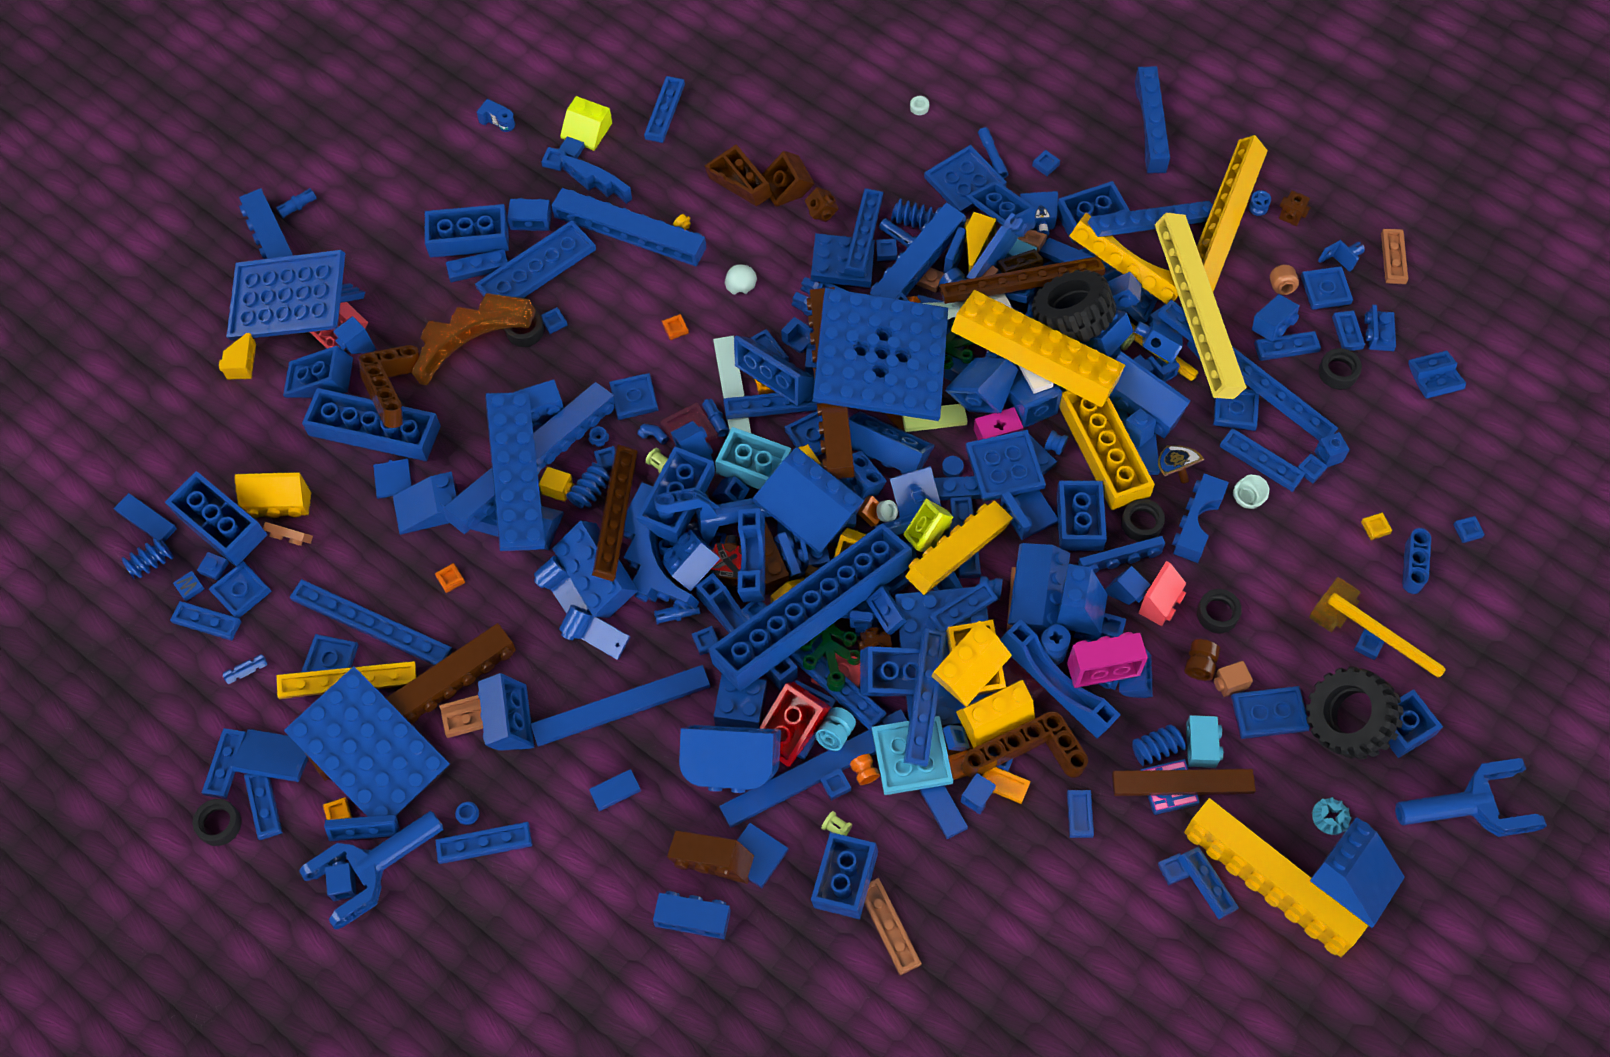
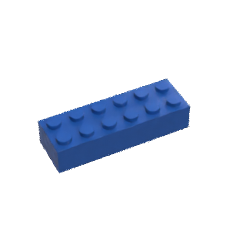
[302,388,441,462]

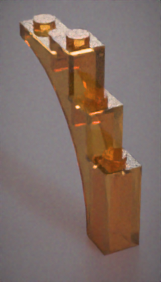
[412,293,536,385]

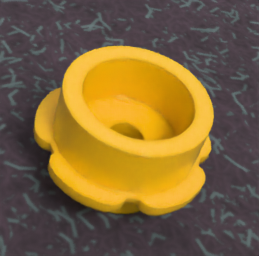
[673,214,691,230]

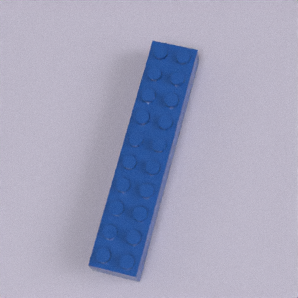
[709,523,913,692]

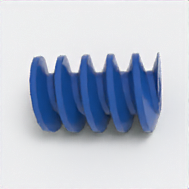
[891,198,934,230]
[566,462,610,509]
[121,538,174,580]
[1040,624,1071,665]
[1132,724,1186,766]

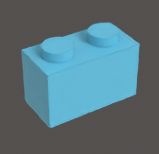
[1186,715,1223,768]

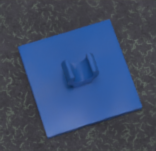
[889,466,941,518]

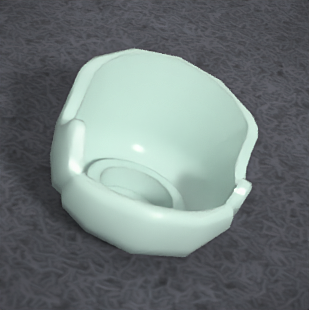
[724,264,757,295]
[1233,474,1270,509]

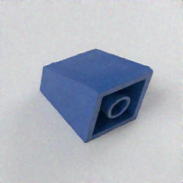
[945,357,1018,413]
[1005,369,1062,428]
[1056,564,1108,636]

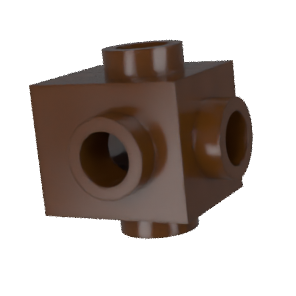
[805,187,839,222]
[1279,190,1310,226]
[858,627,892,652]

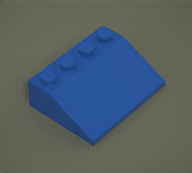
[752,447,864,554]
[1310,817,1405,928]

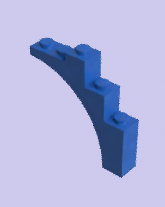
[623,483,699,609]

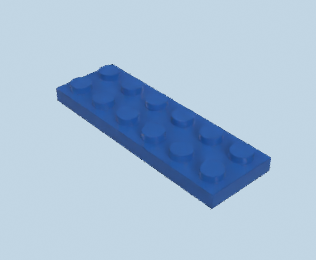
[475,220,596,314]

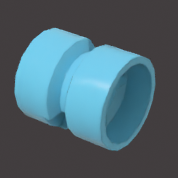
[815,707,856,751]

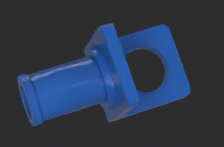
[1318,240,1365,272]

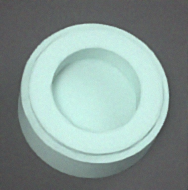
[910,96,929,115]
[876,500,898,522]

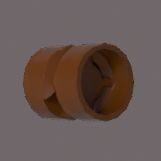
[1184,639,1221,681]

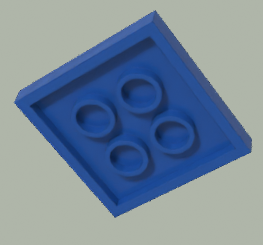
[924,145,1007,213]
[810,233,875,288]
[965,430,1046,502]

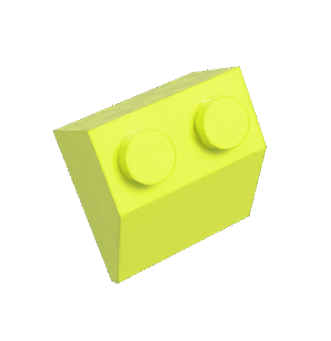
[560,96,612,151]
[903,498,953,552]

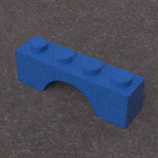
[1172,473,1229,563]
[738,508,765,602]

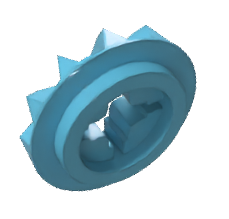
[1312,797,1352,835]

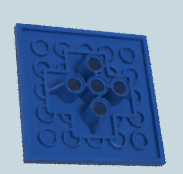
[812,288,948,421]

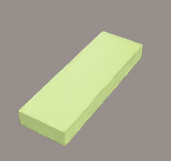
[902,404,968,432]

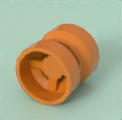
[850,754,880,785]

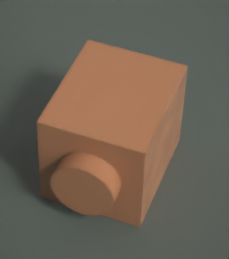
[1214,661,1253,697]

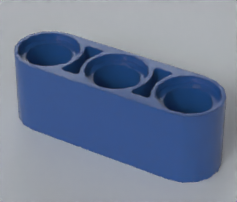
[1402,528,1431,594]

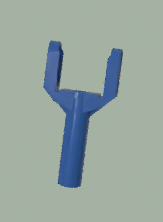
[655,487,771,556]
[1395,758,1547,837]
[299,811,443,929]

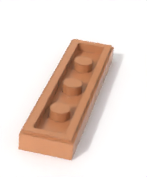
[864,878,922,975]

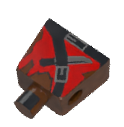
[705,535,742,587]

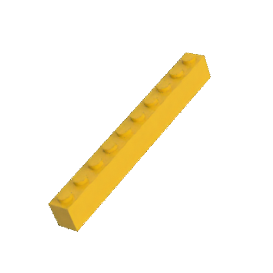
[1197,135,1268,291]

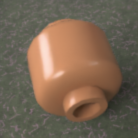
[1270,265,1299,295]

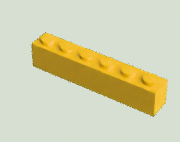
[905,500,1013,595]

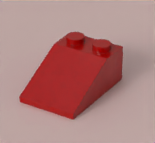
[760,682,831,767]

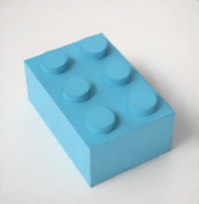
[715,427,791,489]

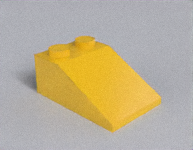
[964,212,996,274]

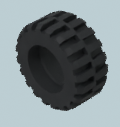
[1031,270,1116,342]
[1306,667,1403,759]

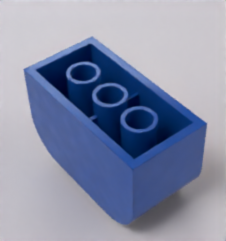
[165,471,268,567]
[679,725,781,793]

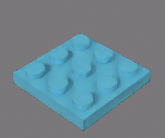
[872,716,953,795]

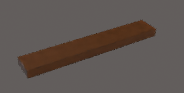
[1112,769,1256,796]

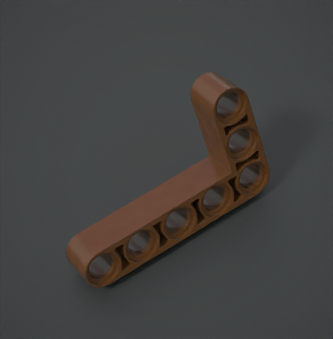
[359,345,420,428]
[961,711,1088,778]

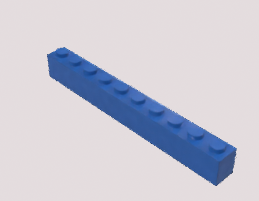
[444,382,614,534]

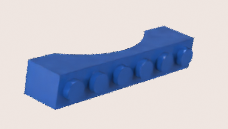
[1135,66,1170,173]
[696,573,798,691]
[1000,619,1121,738]

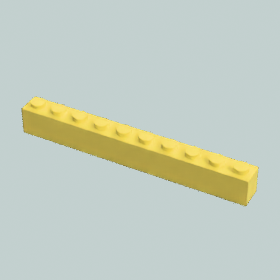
[1155,213,1246,399]

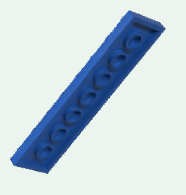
[485,393,545,551]

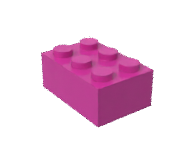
[1067,632,1148,688]

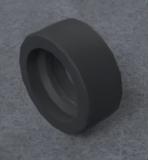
[504,307,544,347]
[1318,348,1362,389]
[1122,499,1165,542]
[1197,589,1242,634]
[192,799,242,846]

